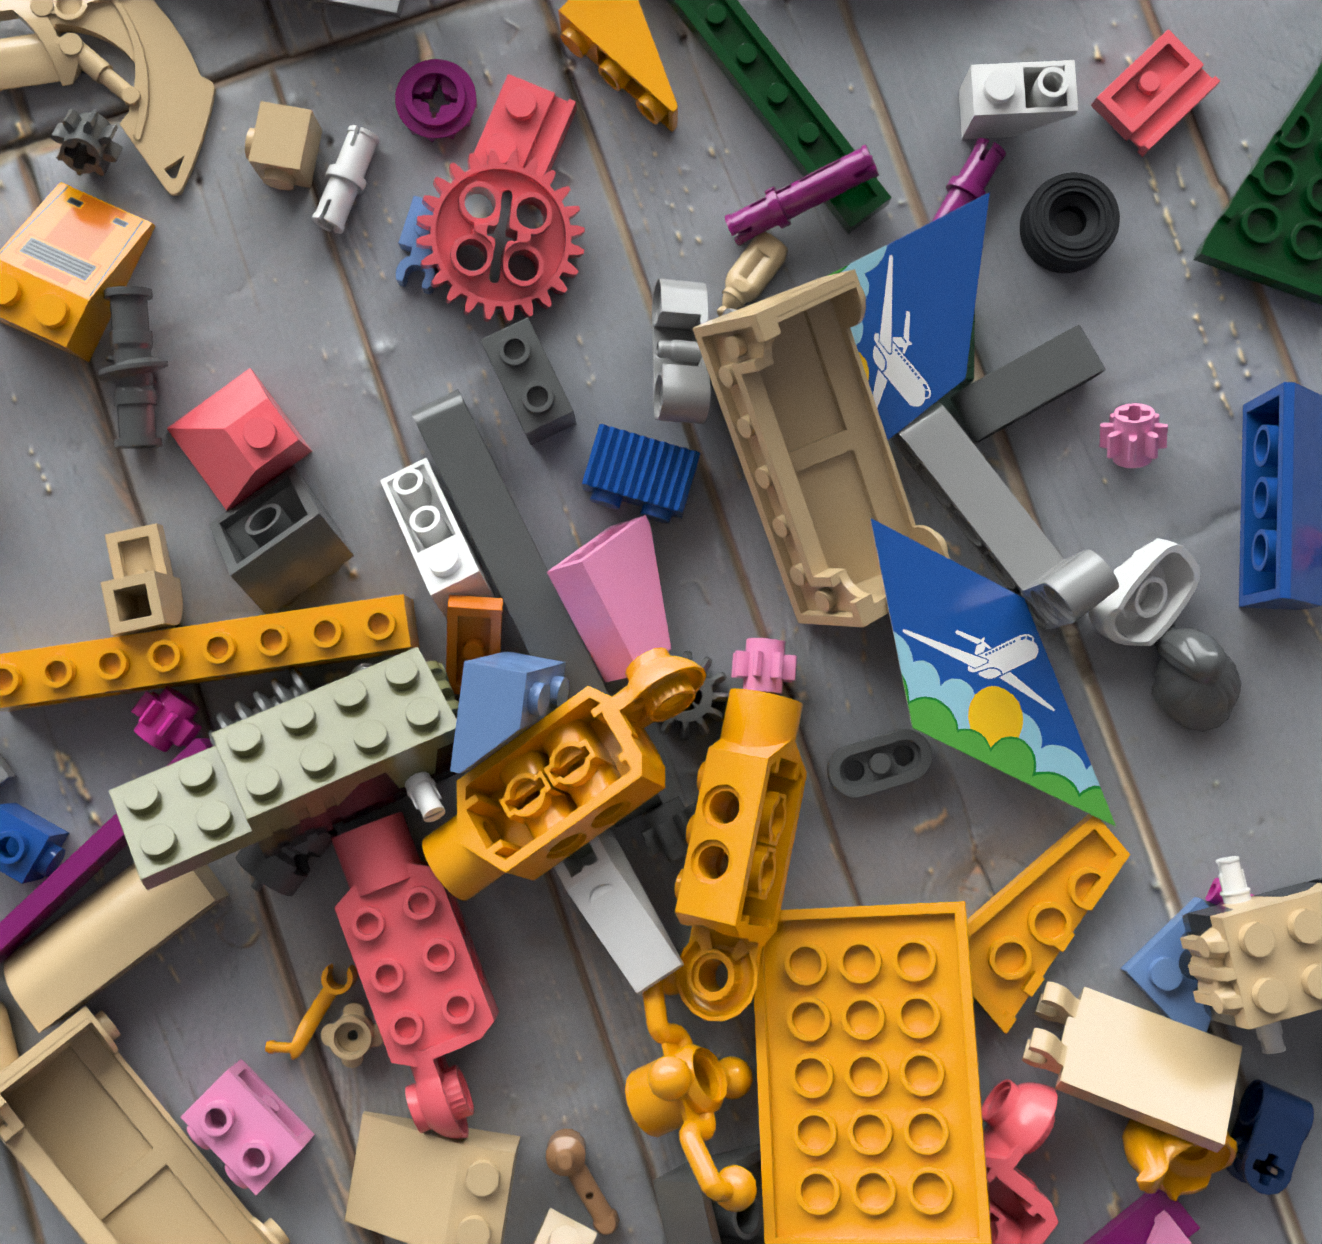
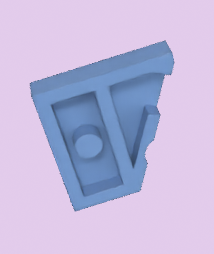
[1120,897,1211,1032]

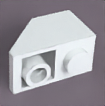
[959,60,1078,139]

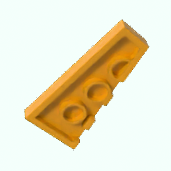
[967,814,1131,1034]

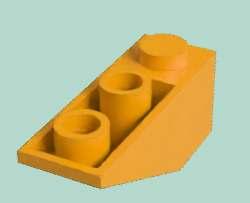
[558,0,678,132]

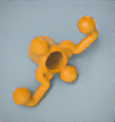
[625,955,757,1212]

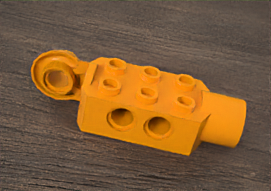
[422,647,706,901]
[675,688,807,1021]

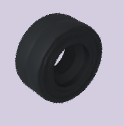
[1020,172,1120,273]

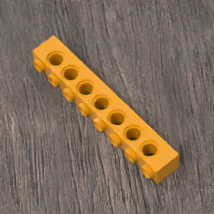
[0,594,420,712]

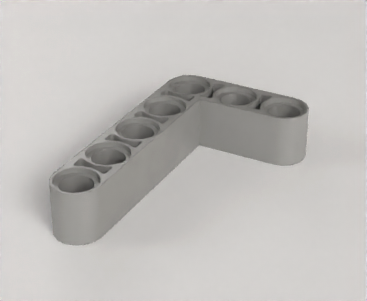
[891,401,1119,630]

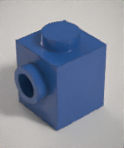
[0,802,69,884]

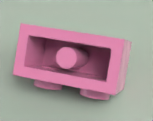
[180,1059,315,1195]

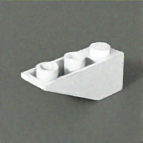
[380,458,496,619]
[554,828,684,994]

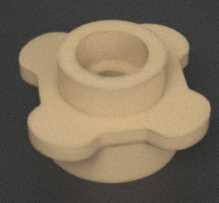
[321,1002,383,1068]

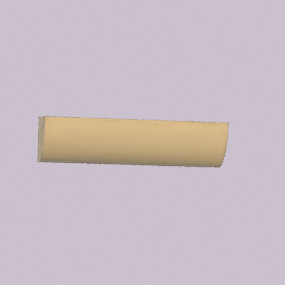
[3,863,229,1033]

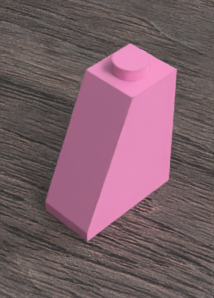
[547,515,671,683]

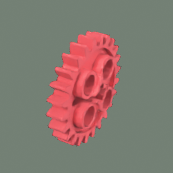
[416,149,585,323]

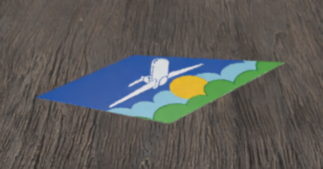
[827,192,990,440]
[870,518,1116,827]

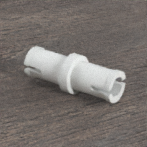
[311,125,380,234]

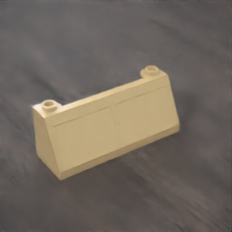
[692,269,950,628]
[0,1006,291,1244]

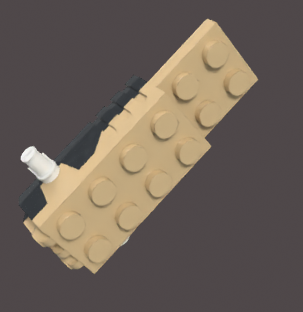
[1179,856,1322,1054]

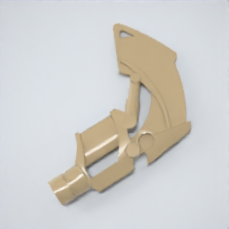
[0,0,216,196]

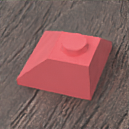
[167,368,312,511]

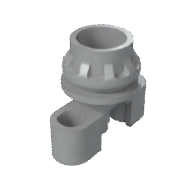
[652,278,737,424]

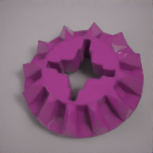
[395,59,478,143]

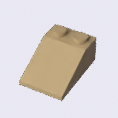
[344,1111,521,1244]

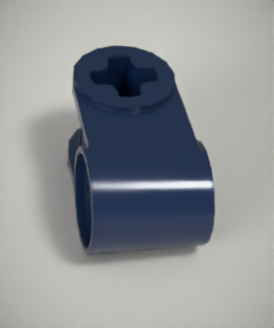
[1226,1079,1314,1195]

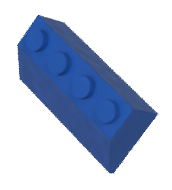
[1239,382,1322,610]

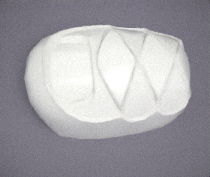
[1089,538,1201,646]

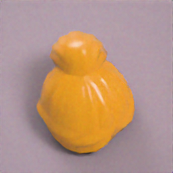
[1122,1119,1238,1202]

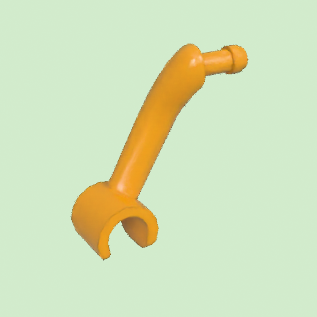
[265,963,358,1060]

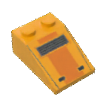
[0,182,156,362]

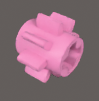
[1099,403,1168,468]
[731,638,797,695]

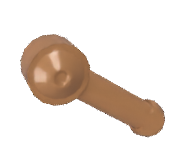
[546,1128,620,1235]

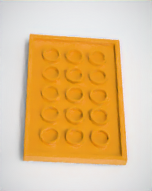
[754,901,992,1244]

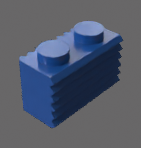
[582,424,700,523]

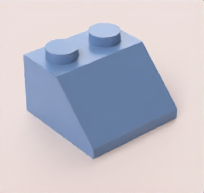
[450,651,569,774]

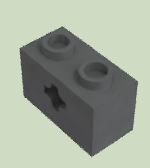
[481,317,577,445]

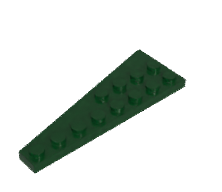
[1193,61,1322,305]

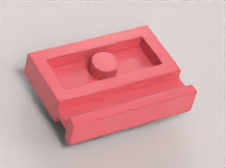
[1091,29,1220,157]
[474,74,577,177]

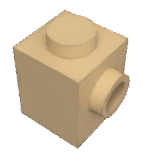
[245,101,322,191]

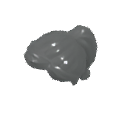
[1151,624,1241,732]

